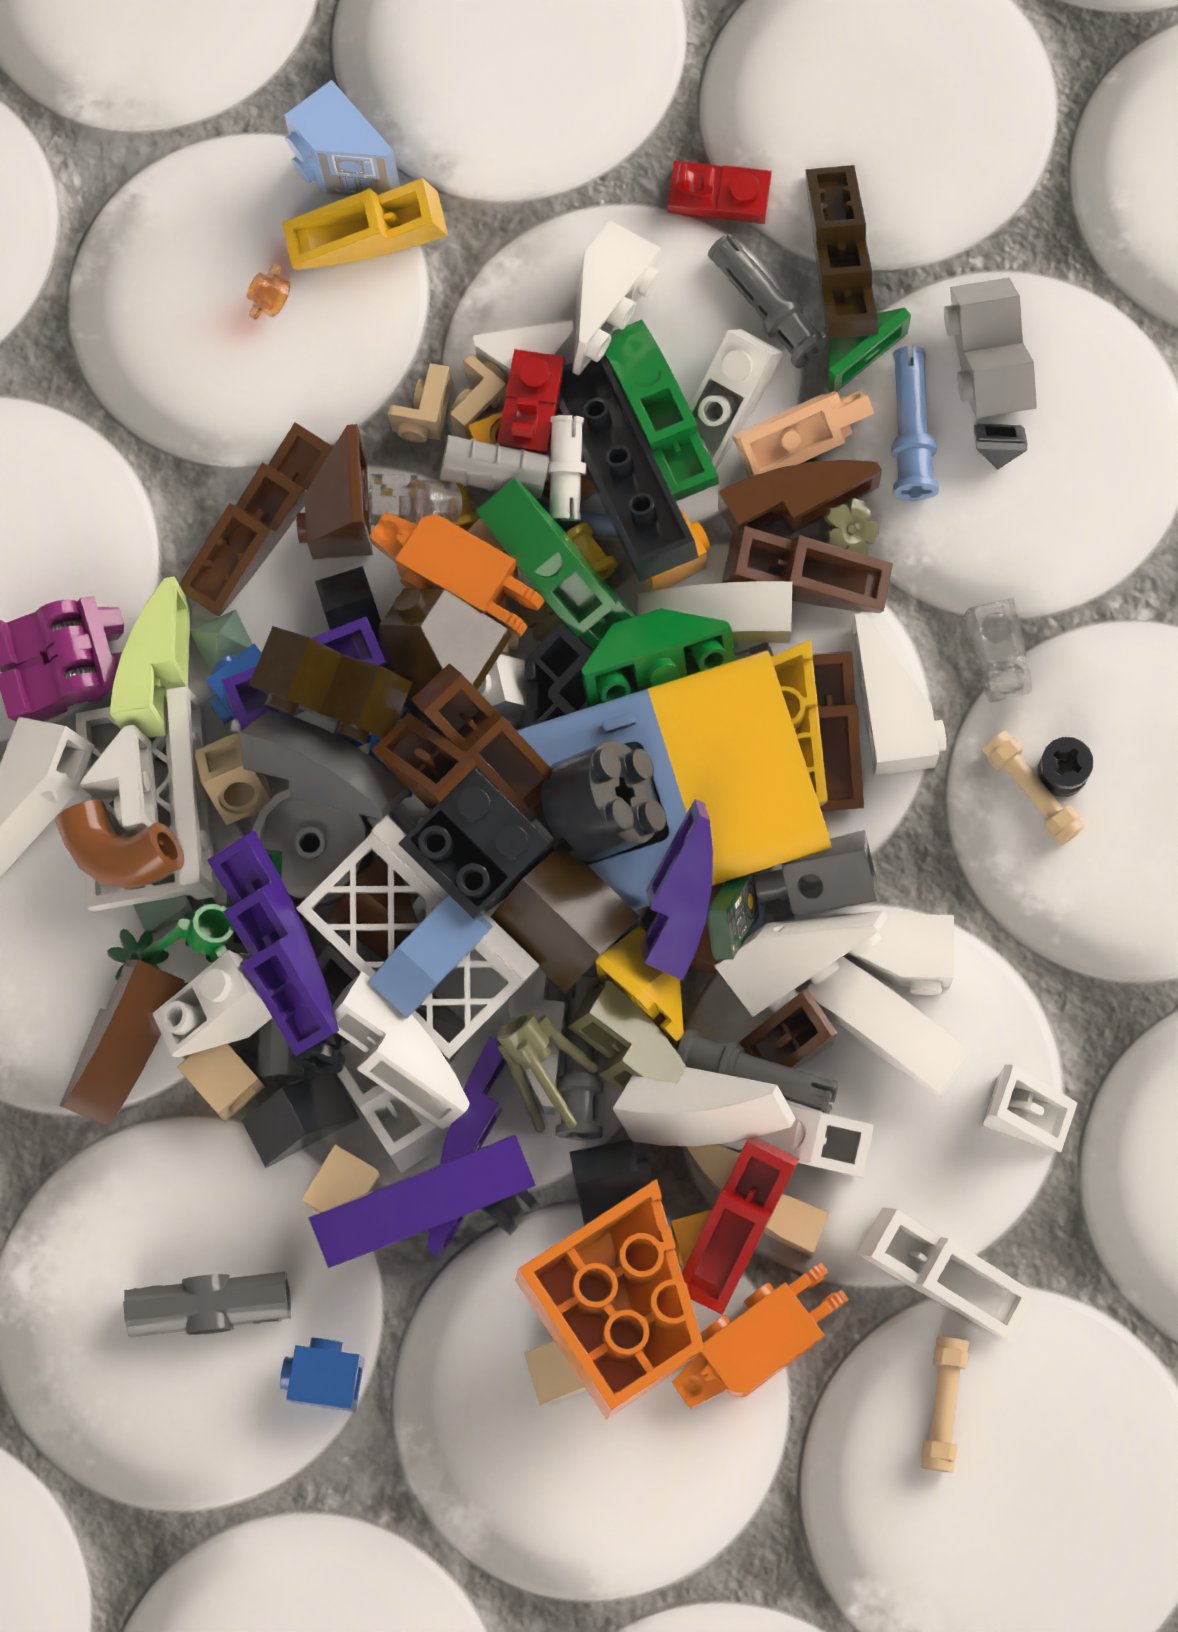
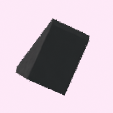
[315,566,381,644]
[241,1073,360,1168]

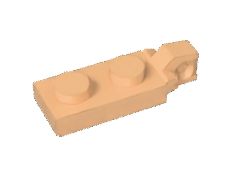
[732,390,874,477]

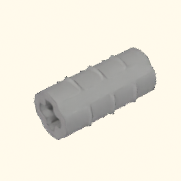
[439,435,549,500]

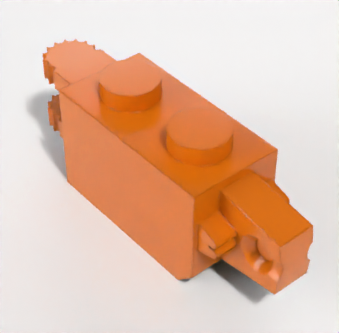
[369,512,545,637]
[672,1262,849,1409]

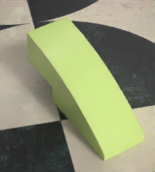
[109,576,191,738]

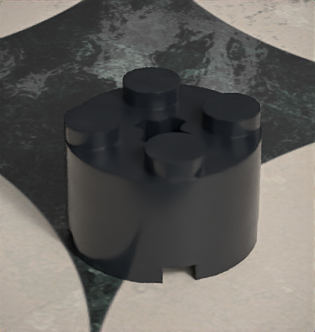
[541,741,666,863]

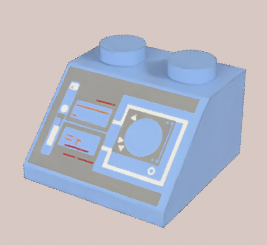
[284,80,400,196]

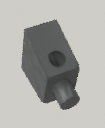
[754,830,877,915]

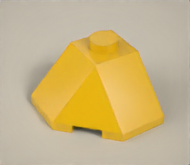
[595,926,684,1050]

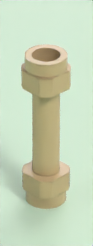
[982,731,1085,846]
[921,1336,969,1473]

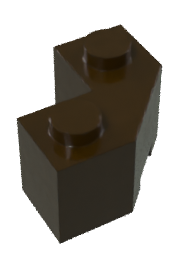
[249,626,413,743]

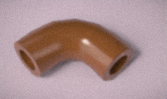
[55,799,184,890]

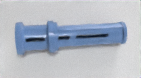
[891,346,939,501]

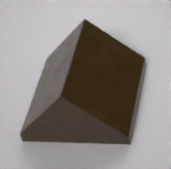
[490,841,640,993]

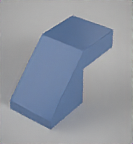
[368,894,493,1018]

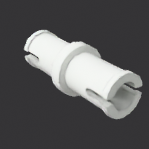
[547,415,586,522]

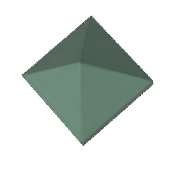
[190,609,253,675]

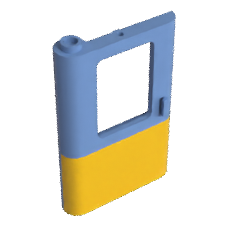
[517,650,832,910]

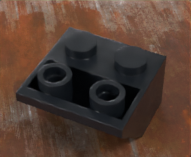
[398,767,554,920]

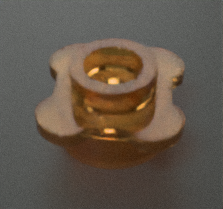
[247,263,290,320]

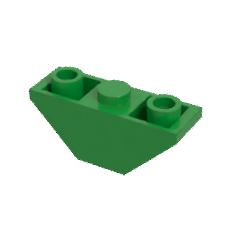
[581,608,736,708]

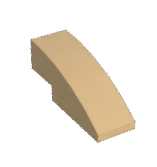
[683,1144,830,1258]

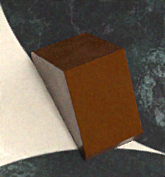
[372,713,477,809]
[329,855,418,961]
[739,989,838,1069]

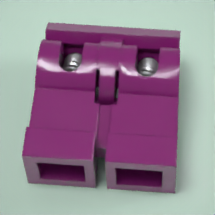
[0,596,124,722]

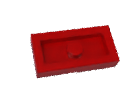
[667,160,772,224]
[496,349,565,455]

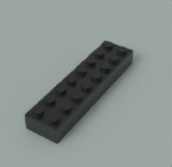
[557,355,699,582]

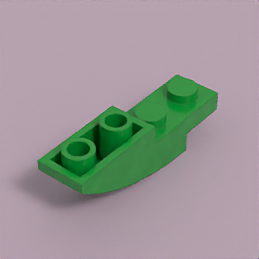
[604,319,719,502]
[476,476,635,650]

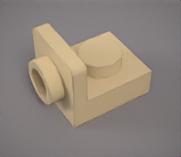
[450,354,507,440]
[388,363,454,443]

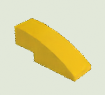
[282,178,448,270]

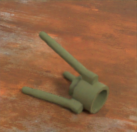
[496,1012,598,1133]

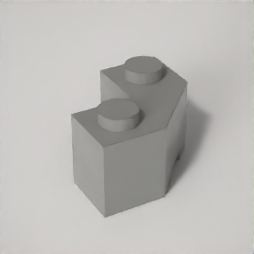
[944,277,1037,418]

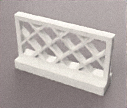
[75,686,216,911]
[296,815,540,1059]

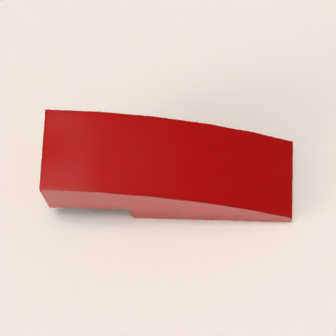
[682,1137,800,1315]

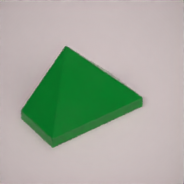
[827,307,911,392]

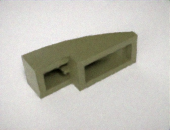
[567,980,686,1092]

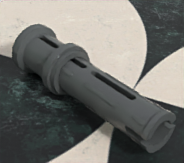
[708,234,830,369]
[555,976,604,1140]
[677,1028,839,1114]

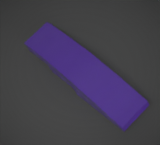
[207,831,339,1056]
[427,1036,507,1259]
[308,1135,536,1268]

